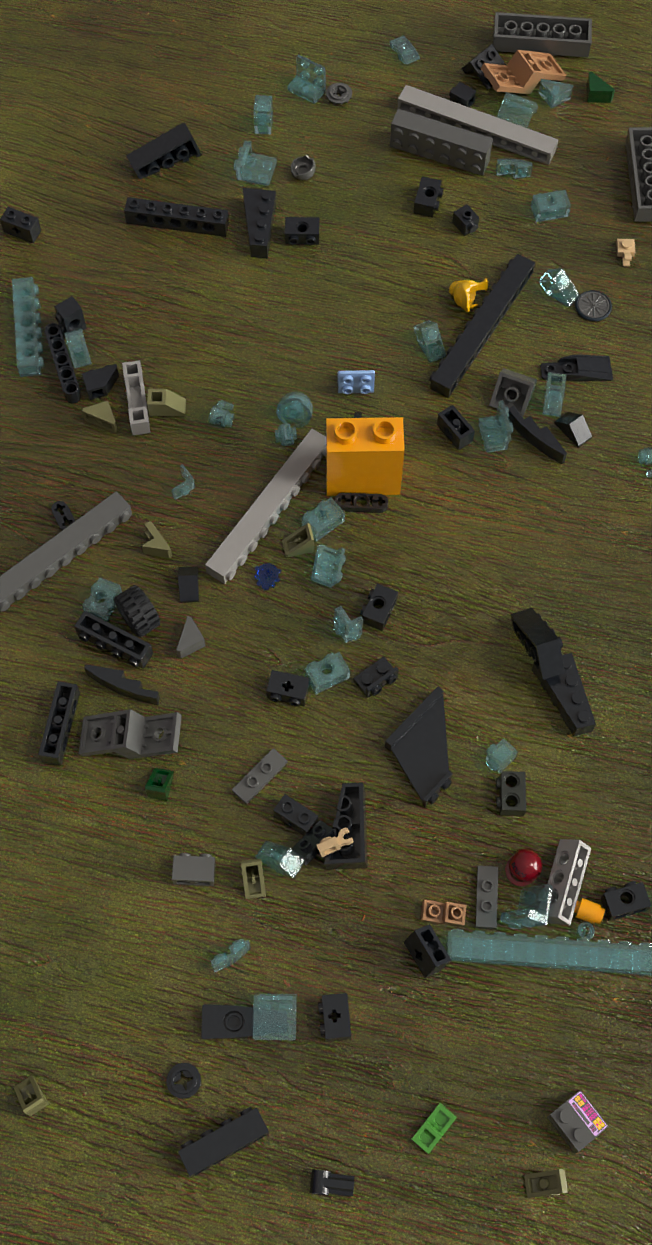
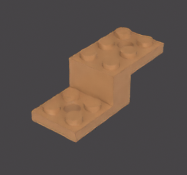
[481,50,566,94]

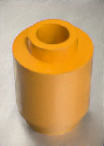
[574,898,605,924]

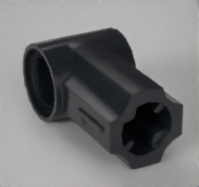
[309,1169,355,1197]

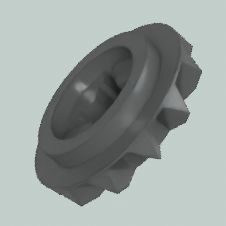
[326,83,352,106]

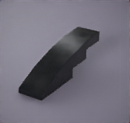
[506,406,567,464]
[84,664,160,705]

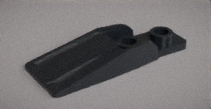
[540,355,613,381]
[201,1004,287,1039]

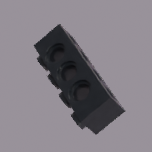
[38,681,80,766]

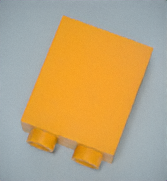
[326,417,404,496]

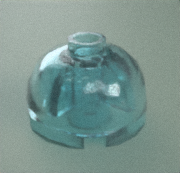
[276,391,313,428]

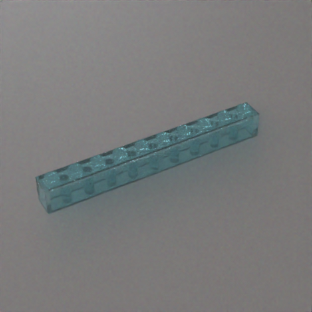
[446,929,652,976]

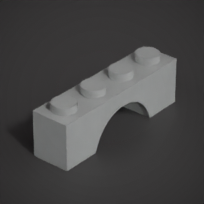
[122,360,151,435]

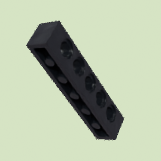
[124,197,229,237]

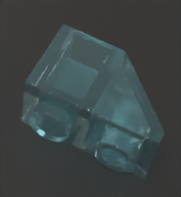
[539,268,580,307]
[413,320,446,362]
[542,372,566,416]

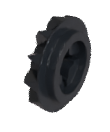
[166,1063,201,1099]

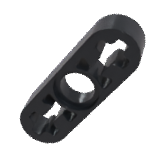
[335,493,388,513]

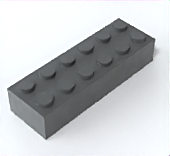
[493,12,592,57]
[390,109,493,176]
[625,127,652,222]

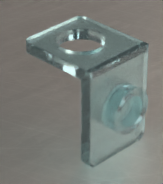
[172,464,195,500]

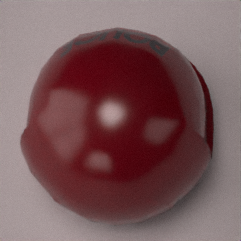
[505,849,542,886]

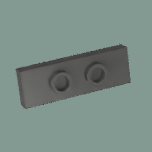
[232,748,288,805]
[475,866,498,929]

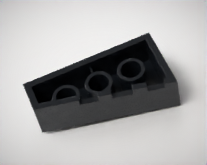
[126,122,202,179]
[242,188,277,259]
[510,608,565,680]
[532,653,596,737]
[324,782,368,870]

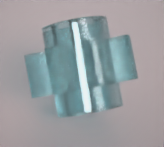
[275,423,297,446]

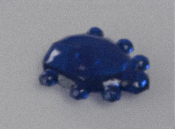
[254,563,281,590]

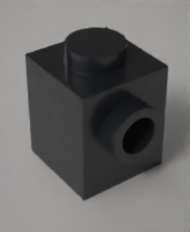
[449,82,476,108]
[452,204,479,236]

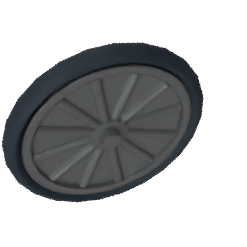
[575,290,612,322]

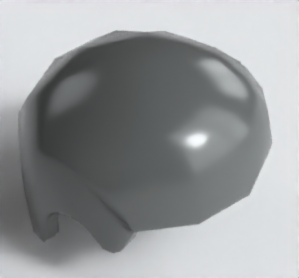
[290,155,316,181]

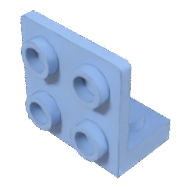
[338,370,375,394]

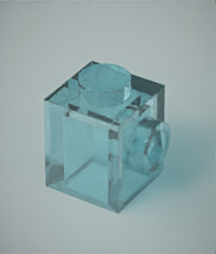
[485,738,518,774]

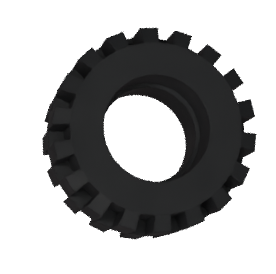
[114,585,160,638]

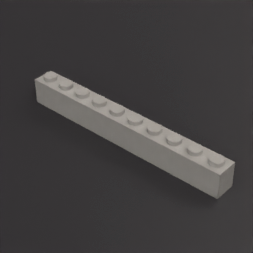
[397,85,558,165]
[205,429,326,584]

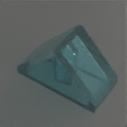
[539,79,573,108]

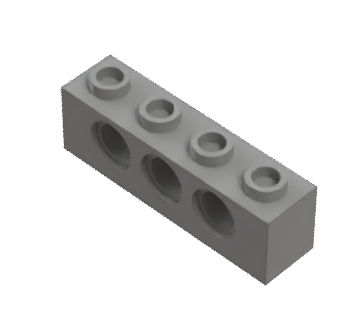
[539,839,591,925]

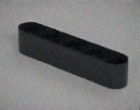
[45,323,81,404]

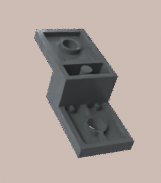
[79,709,182,759]

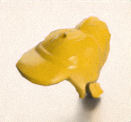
[449,277,489,313]

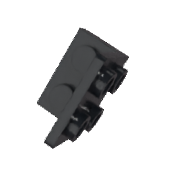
[461,44,506,90]

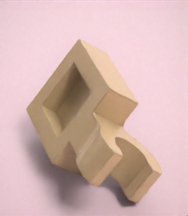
[616,239,635,266]
[317,828,354,857]

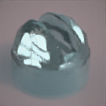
[577,922,595,940]

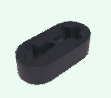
[51,501,75,531]

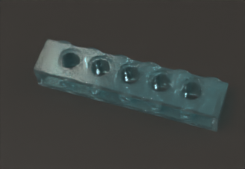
[12,277,44,377]

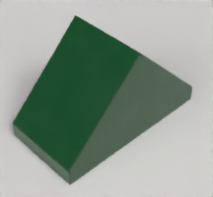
[586,71,615,103]
[145,768,174,801]

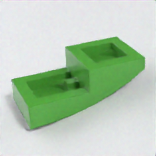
[412,1103,457,1154]

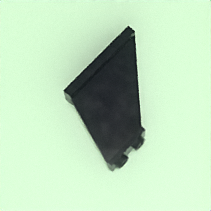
[385,687,453,807]

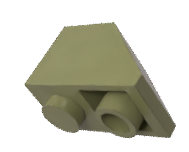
[147,389,186,416]

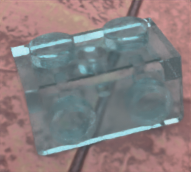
[311,544,346,588]
[333,606,363,643]

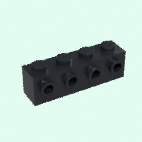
[74,611,153,669]
[178,1107,270,1178]

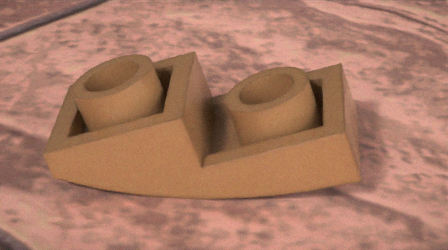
[420,899,466,926]

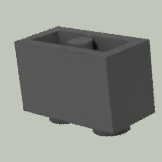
[172,853,216,886]

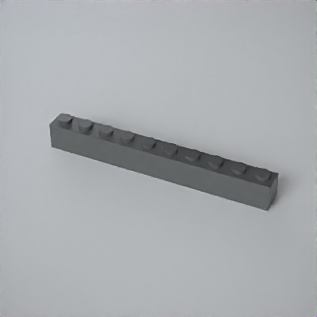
[0,491,132,612]

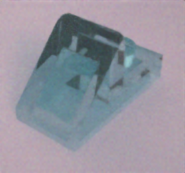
[64,329,92,369]

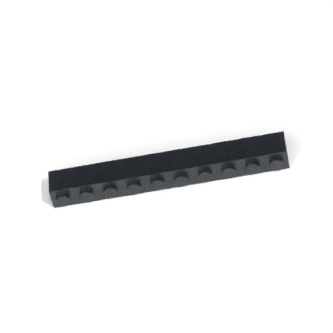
[429,254,536,398]

